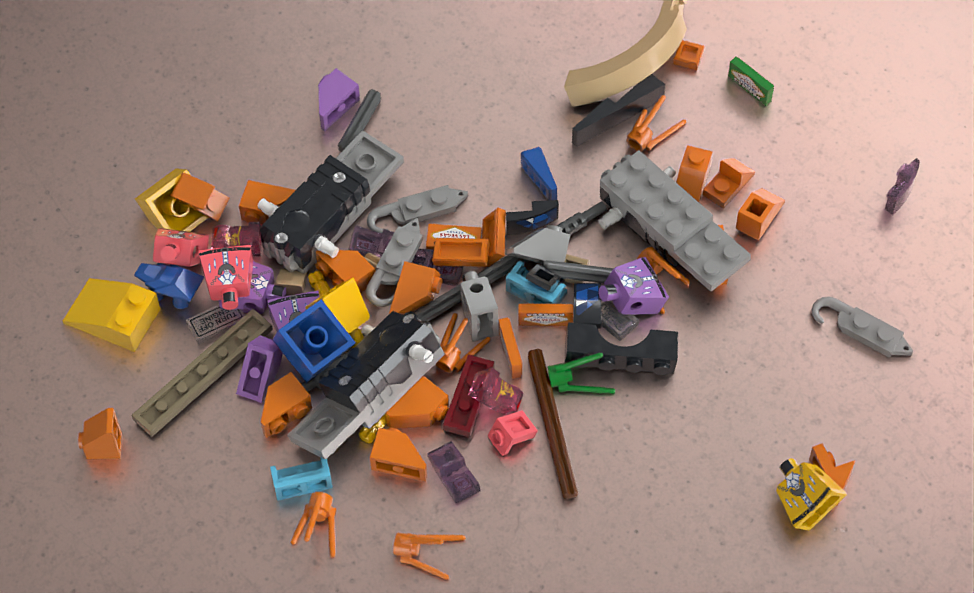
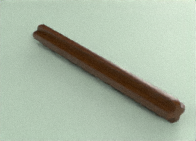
[528,349,578,499]

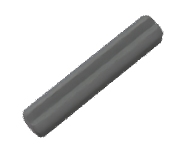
[338,89,381,152]
[543,260,614,283]

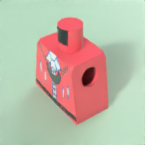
[153,228,209,267]
[199,245,253,310]

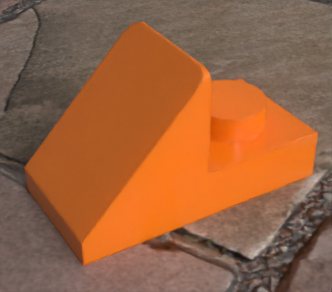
[702,158,755,209]
[171,172,230,221]
[809,443,855,506]

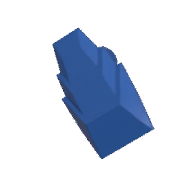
[134,263,204,309]

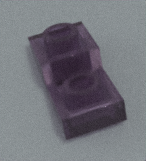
[885,158,920,215]

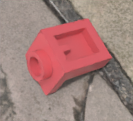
[488,410,538,456]

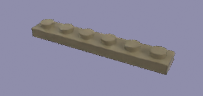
[132,309,273,437]

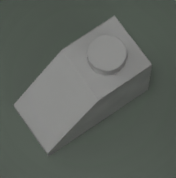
[505,225,570,264]

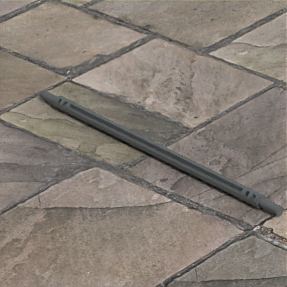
[301,201,607,392]

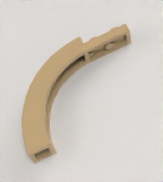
[564,0,687,106]

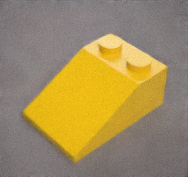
[62,278,161,352]

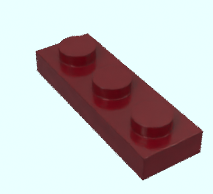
[443,354,495,437]

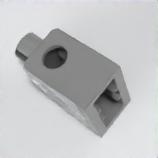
[460,271,499,342]

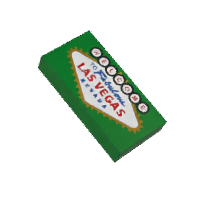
[728,56,774,106]

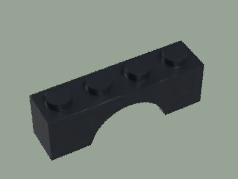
[564,322,678,375]

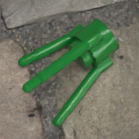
[547,352,616,394]

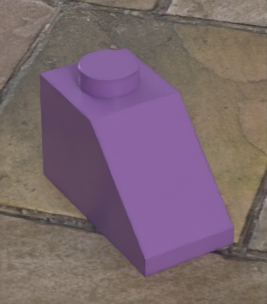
[318,68,360,131]
[236,335,283,403]

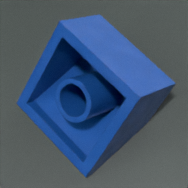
[272,300,356,383]

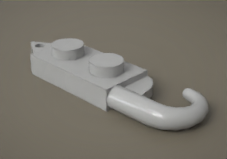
[367,185,468,235]
[366,218,423,307]
[811,297,913,358]

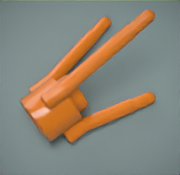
[626,95,686,152]
[637,247,690,314]
[435,313,491,373]
[291,492,336,557]
[393,532,466,580]

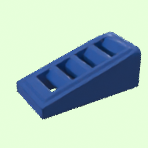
[521,147,557,200]

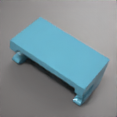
[506,261,567,304]
[270,457,333,501]

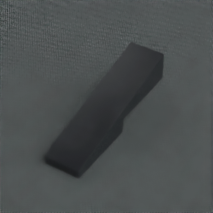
[572,74,666,147]

